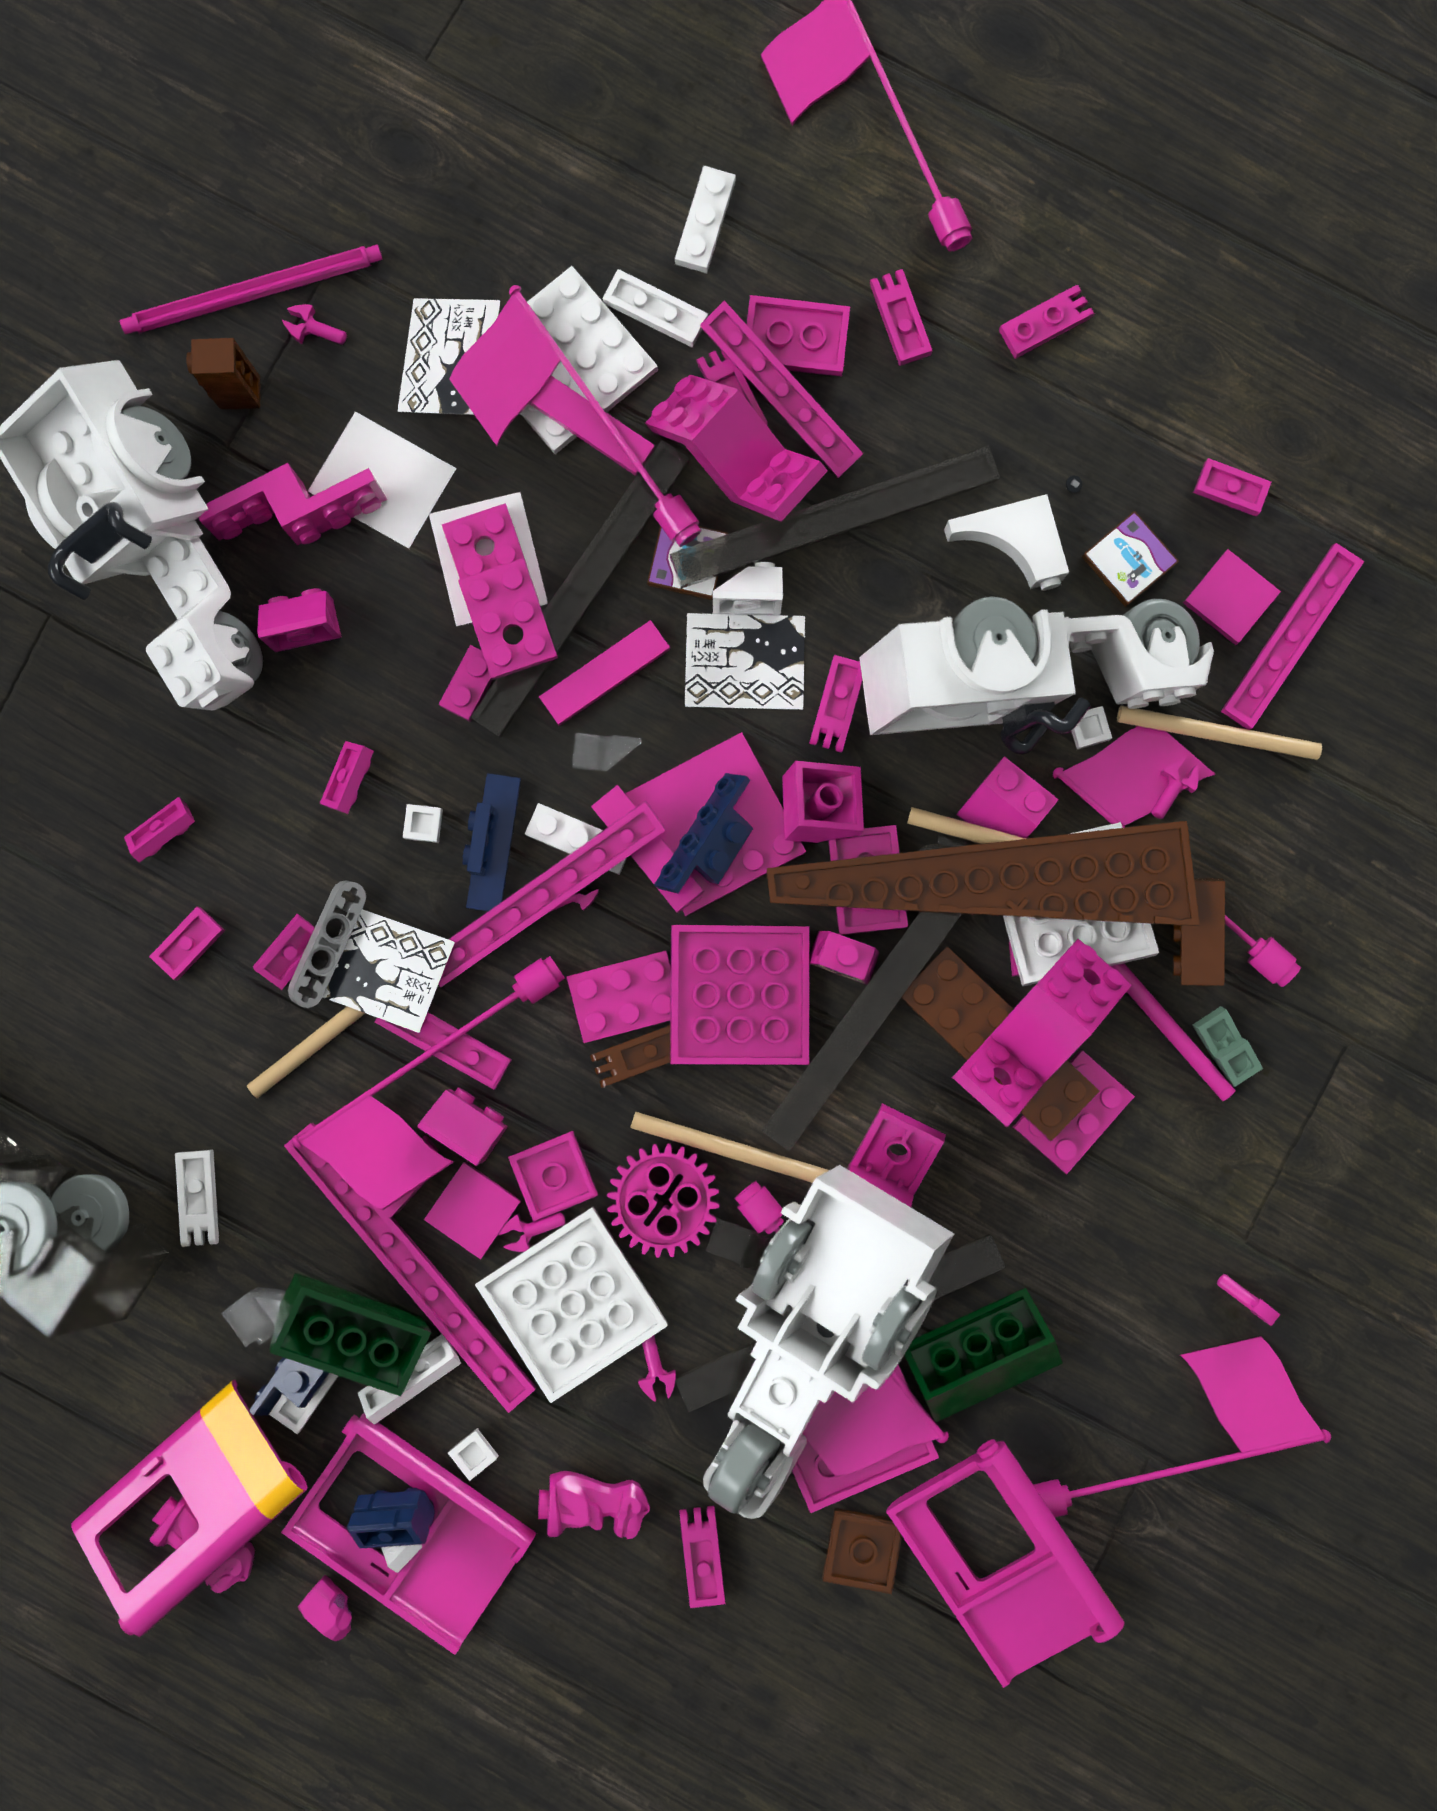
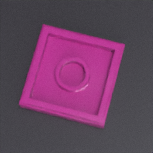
[1183,549,1281,645]
[508,1131,598,1222]
[424,1162,521,1259]

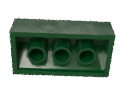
[269,1272,431,1397]
[904,1288,1063,1422]

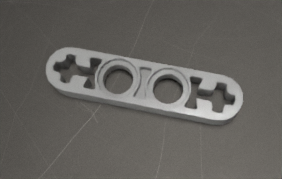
[288,880,366,1008]

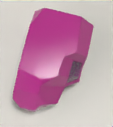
[298,1575,352,1641]

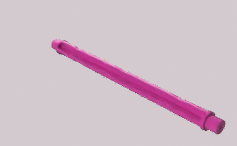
[120,245,383,335]

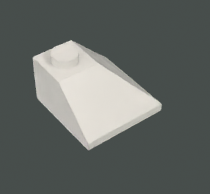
[713,562,783,615]

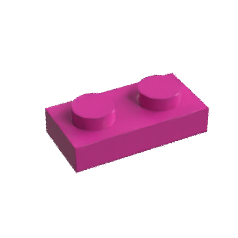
[1193,458,1271,516]
[439,645,493,722]
[319,741,374,814]
[124,797,195,863]
[149,906,225,981]
[253,914,315,990]

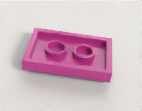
[747,295,850,377]
[828,825,908,935]
[567,951,671,1043]
[1013,1050,1135,1174]

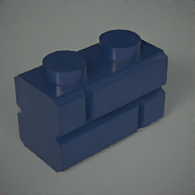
[347,1488,435,1549]

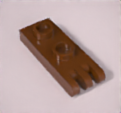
[590,1025,670,1088]

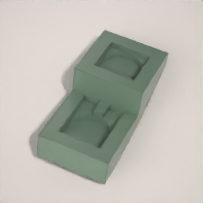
[1192,1006,1263,1087]

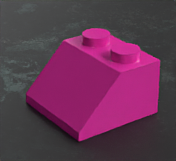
[257,588,341,652]
[956,756,1059,839]
[782,761,864,843]
[417,1087,508,1166]

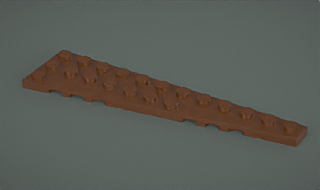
[766,821,1200,926]

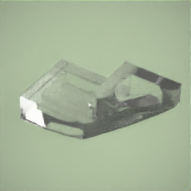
[572,733,641,771]

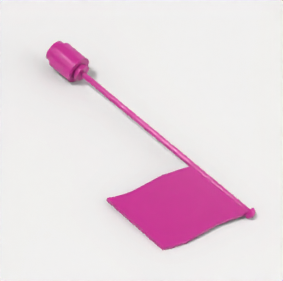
[761,0,972,252]
[449,285,701,547]
[1053,726,1301,987]
[292,956,565,1210]
[735,1181,949,1476]
[1033,1336,1331,1518]

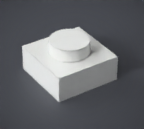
[1071,706,1112,749]
[403,804,443,843]
[448,1428,499,1481]
[381,1544,422,1573]

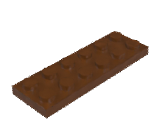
[899,947,1100,1142]

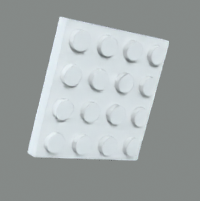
[520,266,658,454]
[1003,822,1159,987]
[475,1207,668,1403]

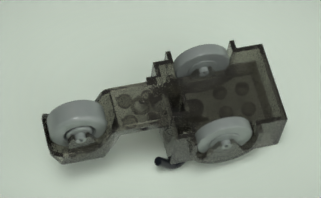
[0,1131,169,1338]

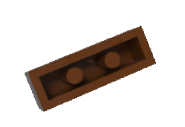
[186,338,260,409]
[1173,878,1225,986]

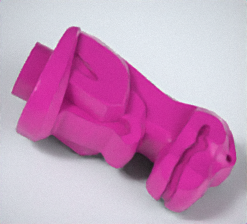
[538,1471,650,1539]
[150,1496,255,1593]

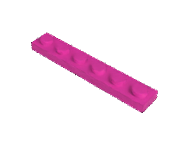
[700,300,863,478]
[1221,543,1364,730]

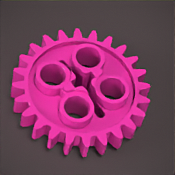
[607,1143,720,1258]

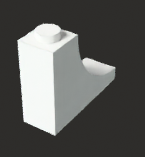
[944,494,1069,591]

